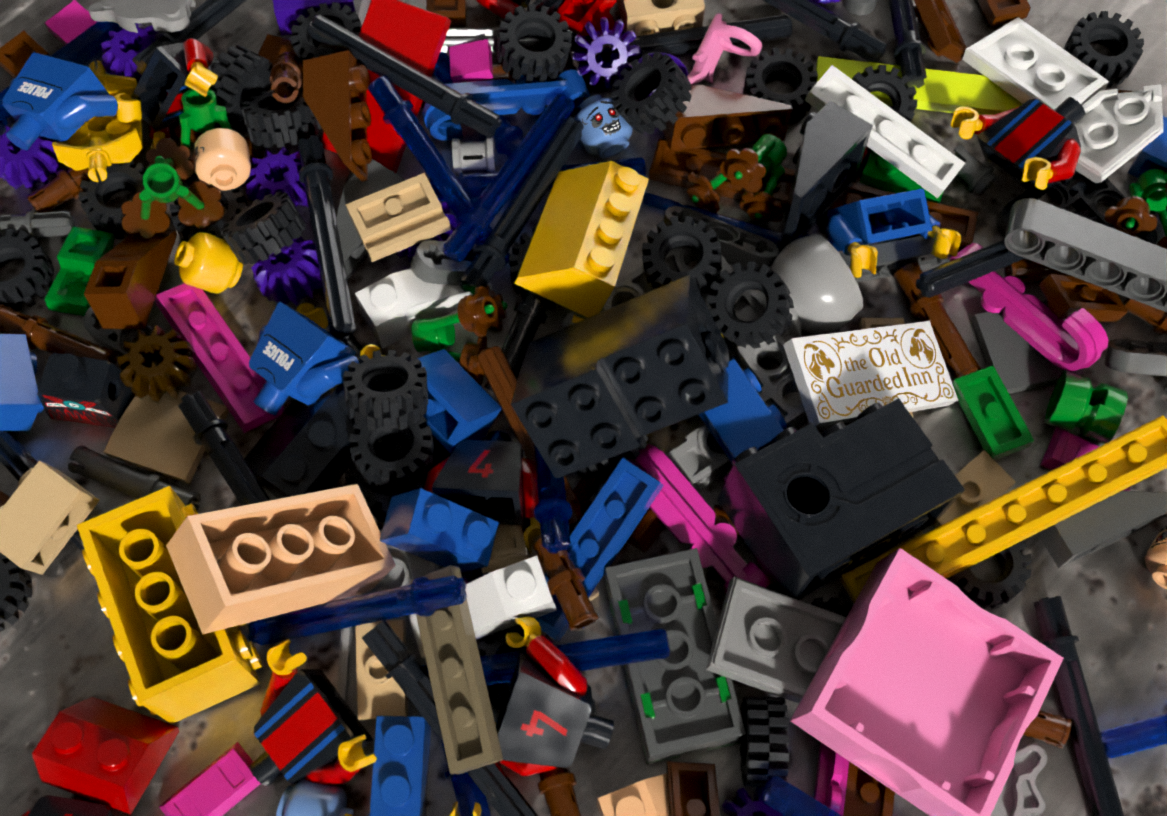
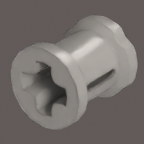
[452,137,496,175]

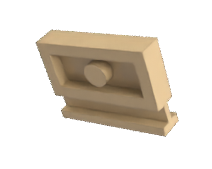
[345,173,451,262]

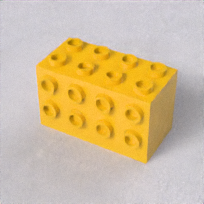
[77,486,263,724]

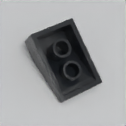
[779,101,873,252]

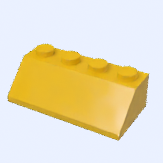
[514,161,649,318]

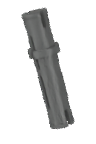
[68,445,201,510]

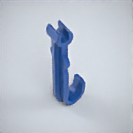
[422,69,590,141]

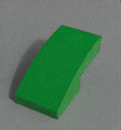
[44,226,115,316]

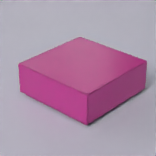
[44,0,103,53]
[449,39,493,83]

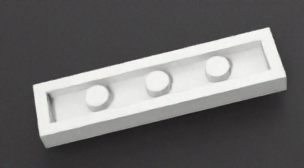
[805,65,965,199]

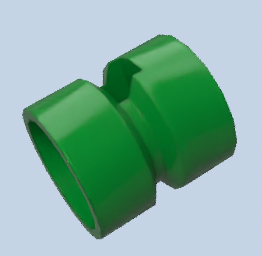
[1044,371,1128,444]

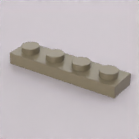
[409,565,503,774]

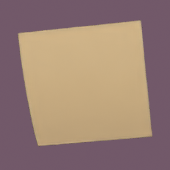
[103,389,229,484]

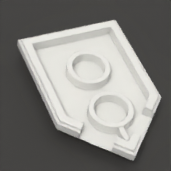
[1074,85,1163,183]

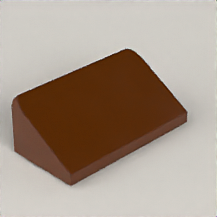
[666,761,720,816]

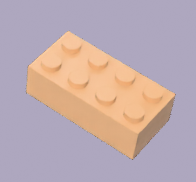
[166,484,396,634]

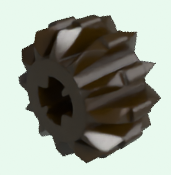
[117,325,197,404]

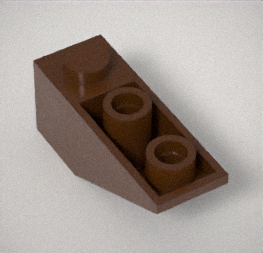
[303,50,372,182]
[662,85,792,151]
[84,230,177,329]

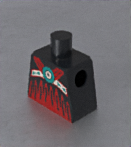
[37,353,135,428]

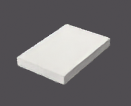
[962,17,1109,110]

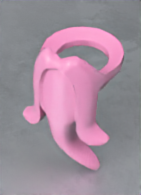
[687,13,762,85]

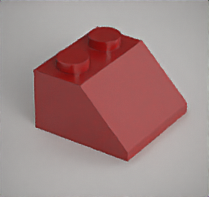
[32,697,179,815]

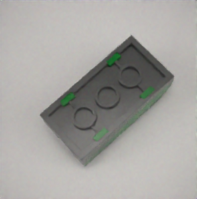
[605,548,746,765]

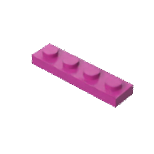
[156,283,284,433]

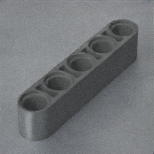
[1004,198,1167,312]

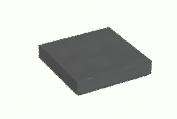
[971,300,1085,394]

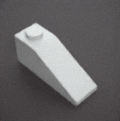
[355,269,492,349]
[407,556,557,659]

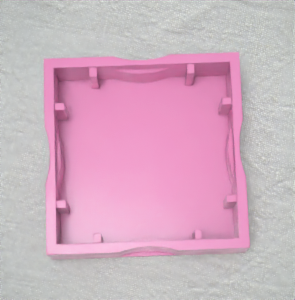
[790,548,1064,816]

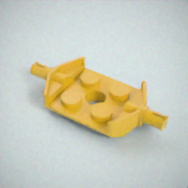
[52,60,143,182]

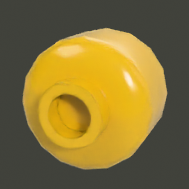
[174,232,243,294]

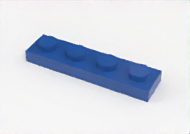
[535,458,664,641]

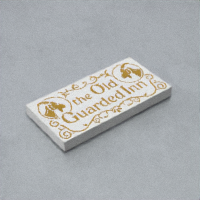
[783,321,958,428]

